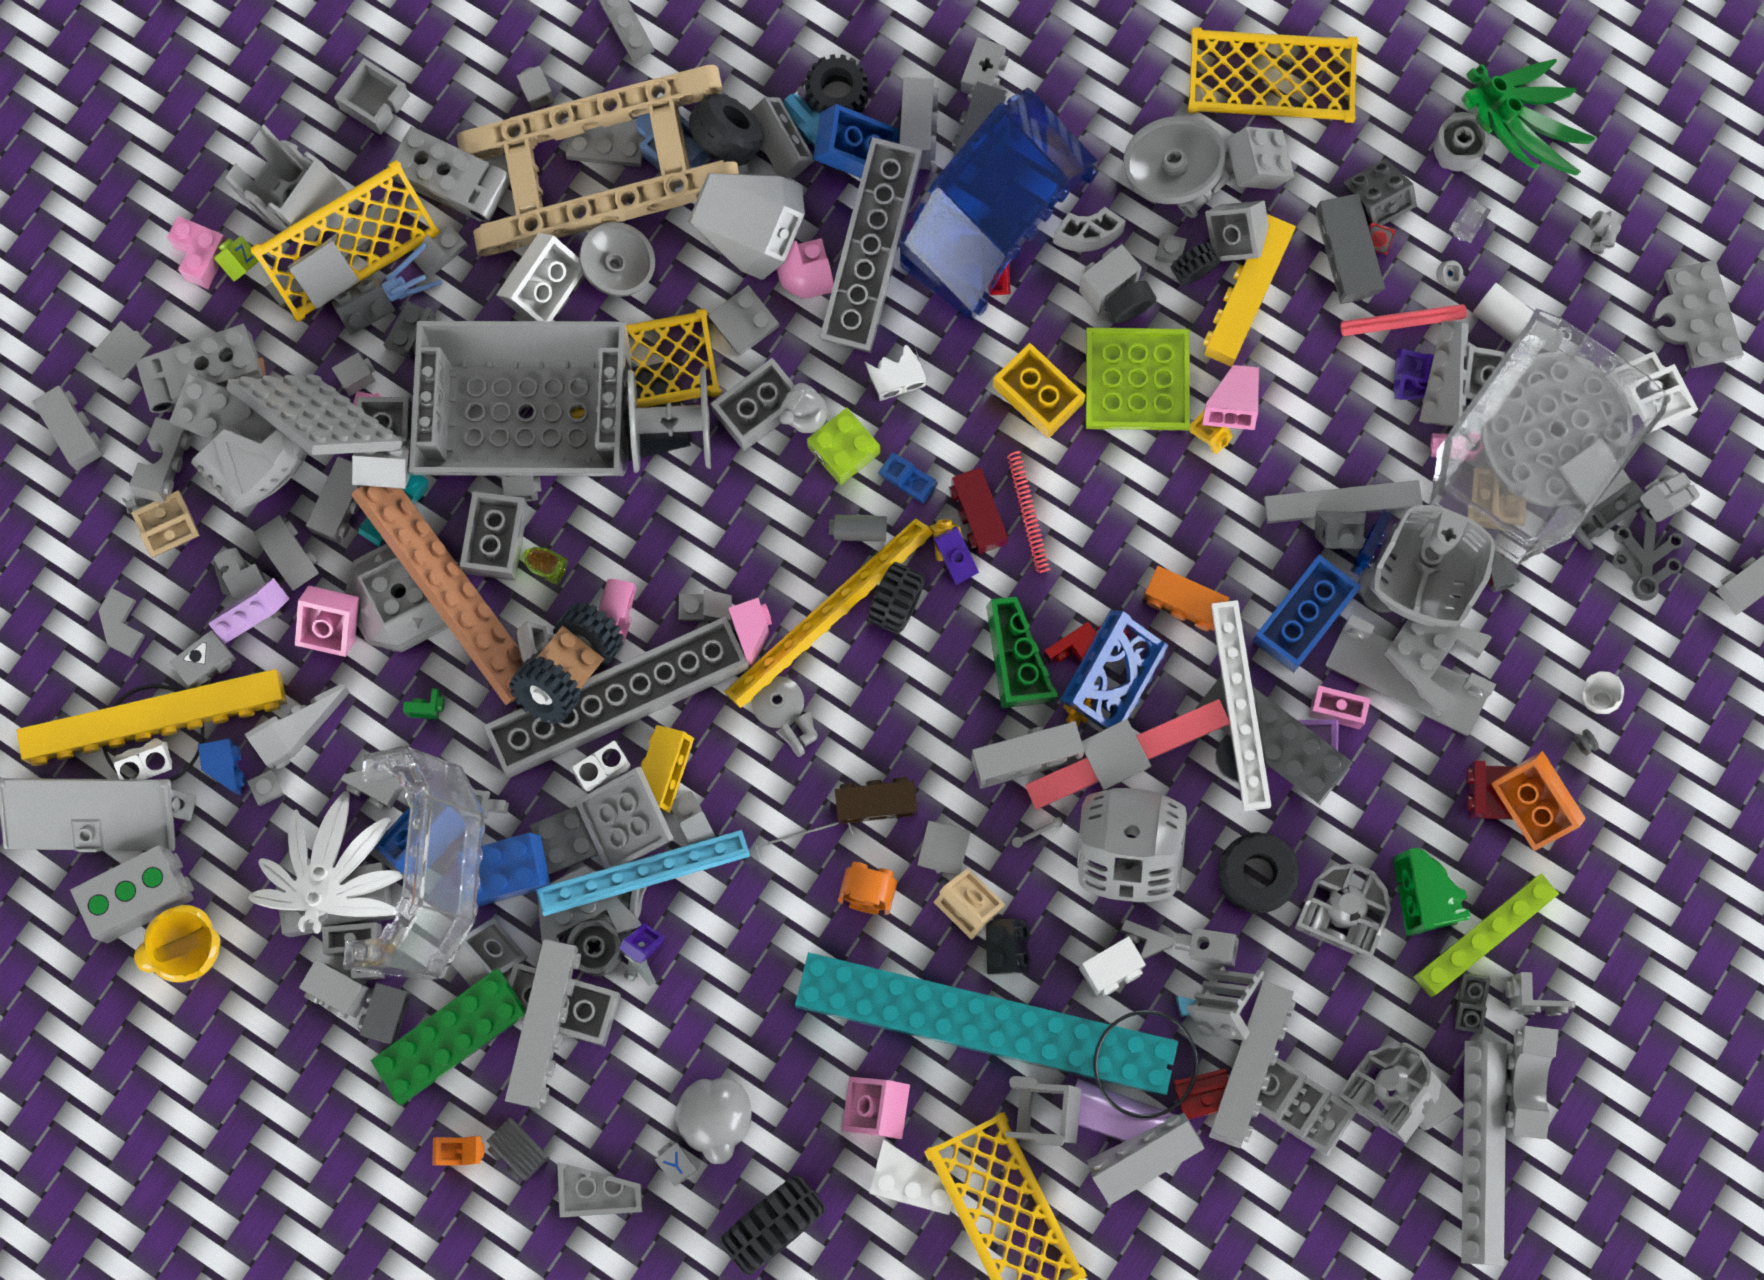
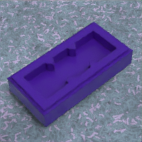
[933,526,979,585]

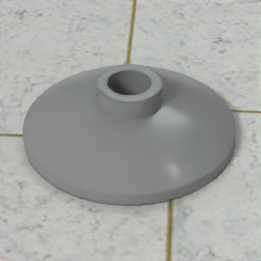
[752,676,804,728]

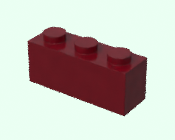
[948,467,1008,555]

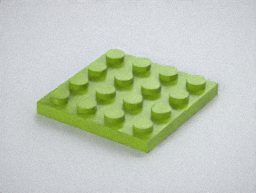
[1086,328,1190,431]

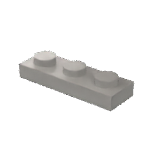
[599,0,654,62]

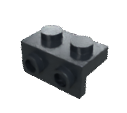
[986,918,1030,975]

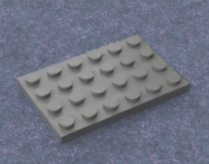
[227,374,402,455]

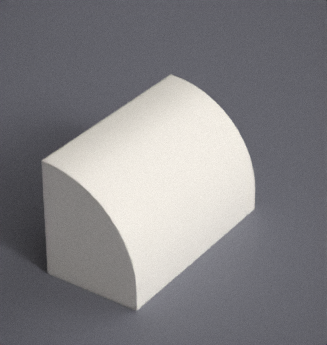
[1472,283,1537,344]

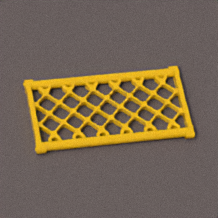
[1187,27,1359,123]
[250,160,440,322]
[571,308,722,419]
[924,1112,1087,1280]

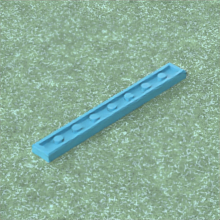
[536,830,750,916]

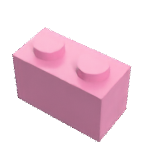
[1308,686,1371,730]

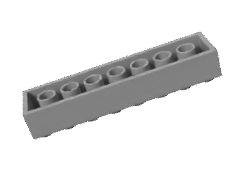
[820,137,923,353]

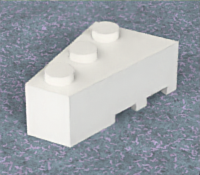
[869,1139,952,1215]

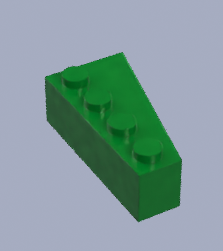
[986,597,1058,708]

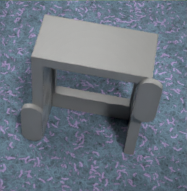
[1006,1076,1081,1146]

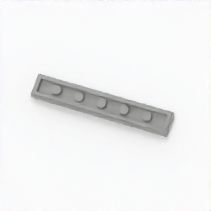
[265,197,403,309]
[1264,480,1423,524]

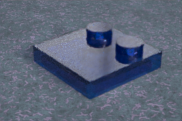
[1350,509,1393,575]

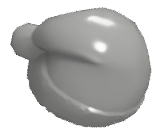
[780,383,828,433]

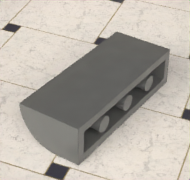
[1315,194,1385,304]

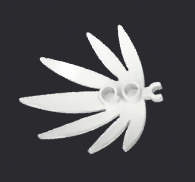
[248,791,403,934]

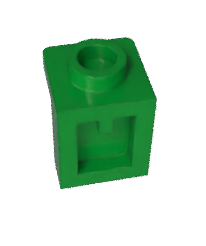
[403,688,445,720]

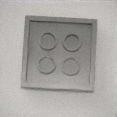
[575,767,674,869]

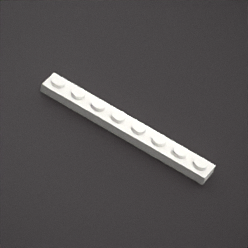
[1211,600,1271,811]

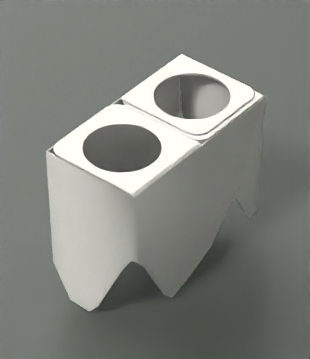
[865,345,926,401]
[113,738,172,780]
[571,740,631,792]

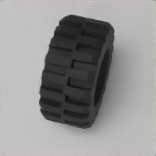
[720,1175,826,1276]

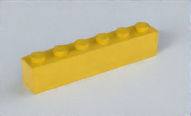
[1203,214,1296,367]

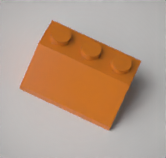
[1491,751,1586,851]

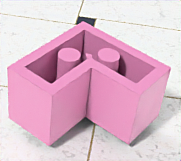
[167,216,227,289]

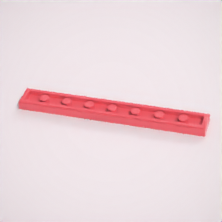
[1025,699,1230,810]

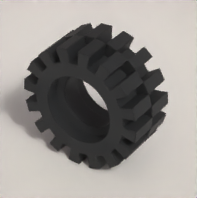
[1170,242,1220,286]

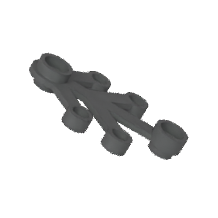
[1612,506,1684,601]

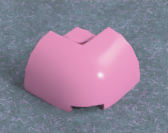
[776,238,834,298]
[599,579,637,644]

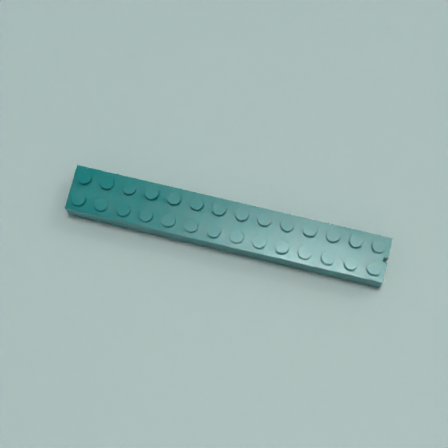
[795,952,1178,1096]

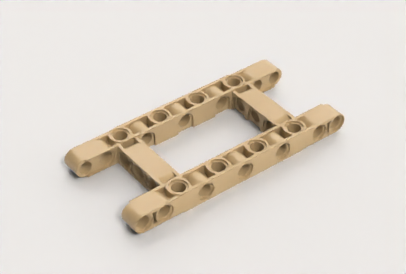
[456,65,739,256]

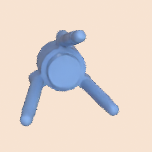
[382,243,442,302]

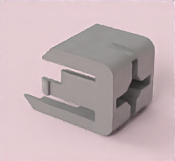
[224,124,348,245]

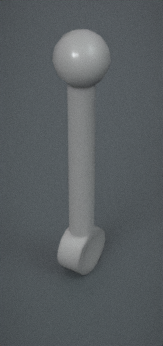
[1012,817,1063,848]

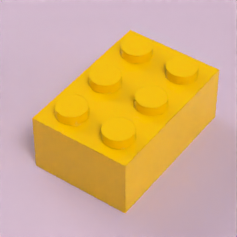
[993,343,1085,439]

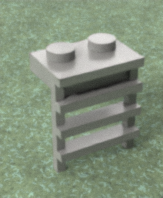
[1187,965,1264,1040]

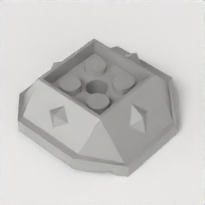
[345,544,449,652]

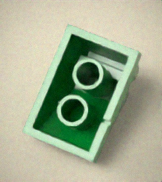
[1392,848,1470,936]

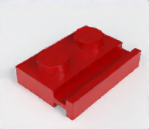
[1173,1068,1228,1120]

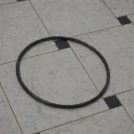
[102,684,205,782]
[1093,1010,1198,1118]

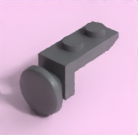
[1567,480,1644,550]

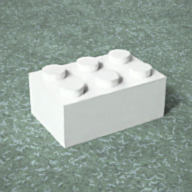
[496,233,583,321]

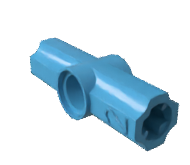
[783,93,820,147]

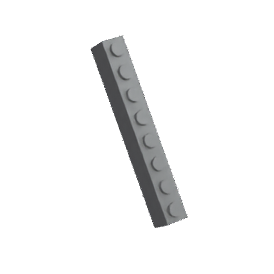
[1461,1041,1507,1266]

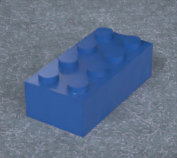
[1252,555,1361,673]

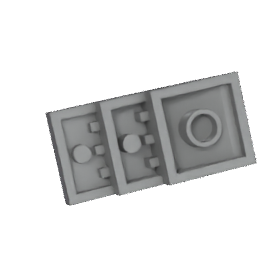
[1257,1058,1357,1157]

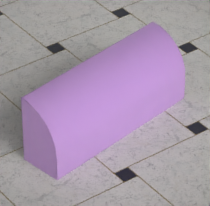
[1075,1078,1175,1142]

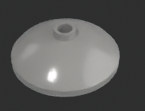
[579,222,655,297]

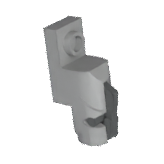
[213,548,282,619]

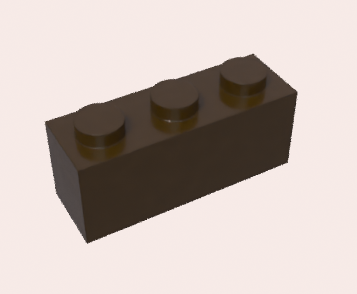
[835,777,918,824]

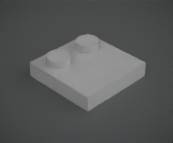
[708,285,780,356]

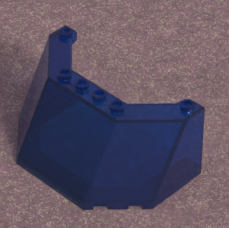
[900,87,1098,320]

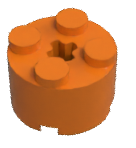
[838,862,898,915]

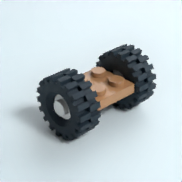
[509,602,623,724]

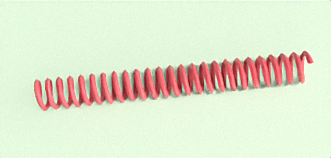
[1007,451,1050,573]

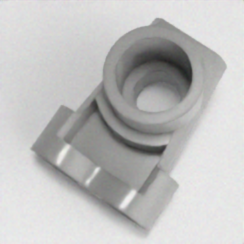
[1589,211,1621,254]

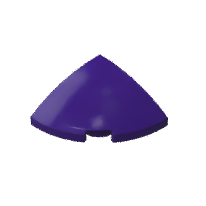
[1394,349,1434,400]

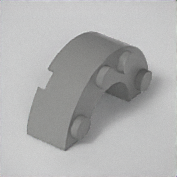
[1505,1026,1558,1139]

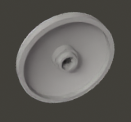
[1124,116,1226,204]

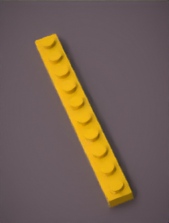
[724,518,933,708]

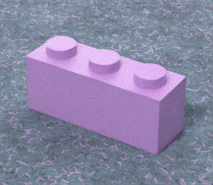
[208,578,290,644]

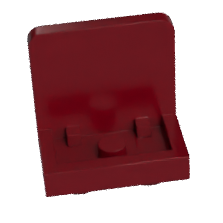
[1466,760,1514,820]

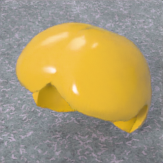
[134,905,220,983]

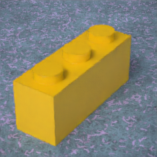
[641,725,694,813]

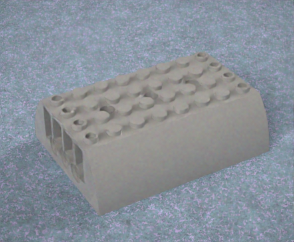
[409,321,632,476]

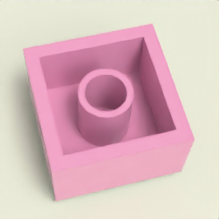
[295,586,359,657]

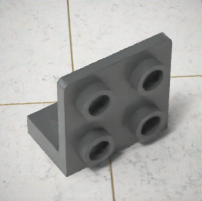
[1344,159,1417,226]

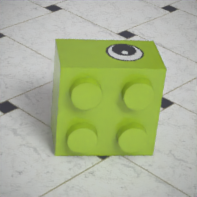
[807,407,880,486]

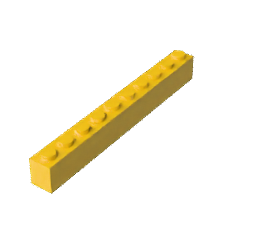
[16,669,287,766]

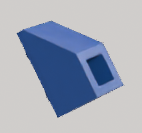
[198,739,245,795]

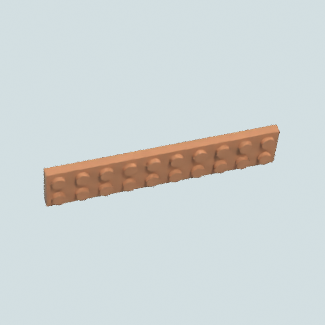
[351,486,524,705]

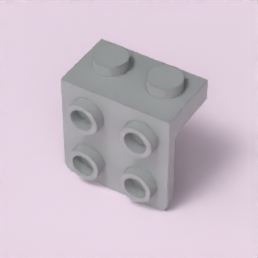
[1505,972,1576,1016]

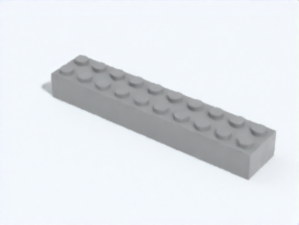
[484,616,749,778]

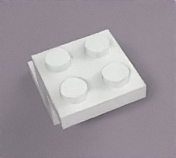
[1607,351,1698,433]

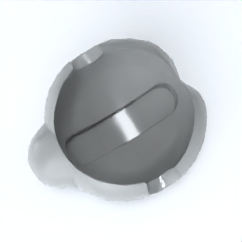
[676,1078,752,1164]

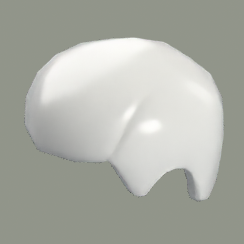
[1582,671,1624,714]

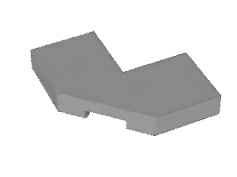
[98,588,145,658]

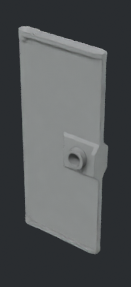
[0,778,175,852]

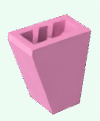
[1203,365,1259,430]

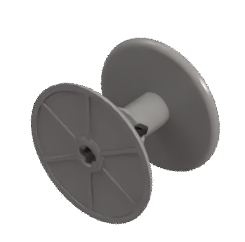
[628,366,711,473]

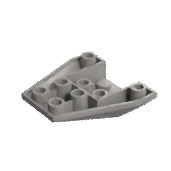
[688,173,805,280]

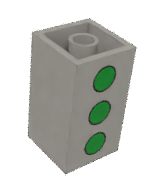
[70,845,194,943]

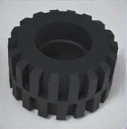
[805,54,869,113]
[868,562,925,635]

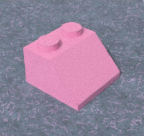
[728,598,772,667]
[842,1077,910,1139]

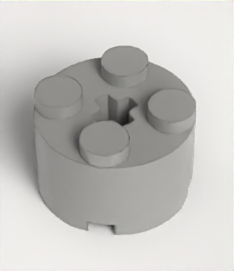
[1433,112,1490,171]

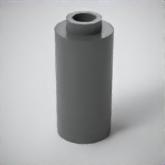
[829,514,887,542]

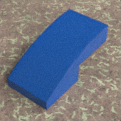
[878,452,938,504]

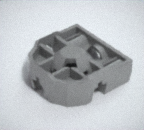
[1295,863,1391,959]
[1337,1042,1441,1143]

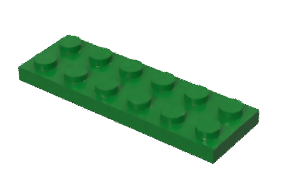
[370,969,526,1106]

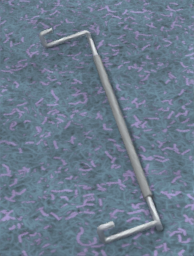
[755,822,853,862]

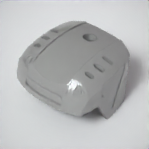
[191,429,307,512]
[1370,505,1495,627]
[1077,788,1187,902]

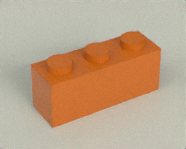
[1143,566,1230,631]

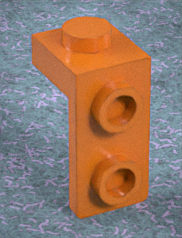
[432,1136,485,1166]

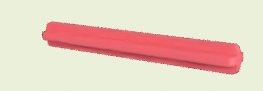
[1340,304,1467,336]

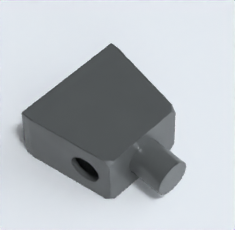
[1314,511,1366,549]

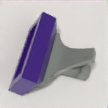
[619,923,665,986]

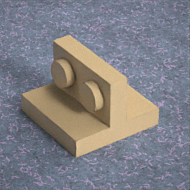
[934,868,1006,940]

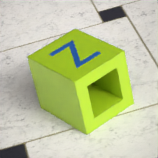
[214,235,259,281]

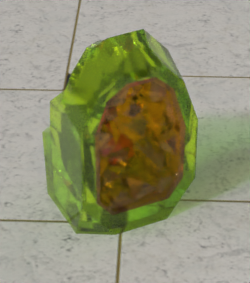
[524,547,568,585]

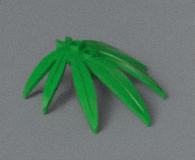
[1461,59,1595,175]

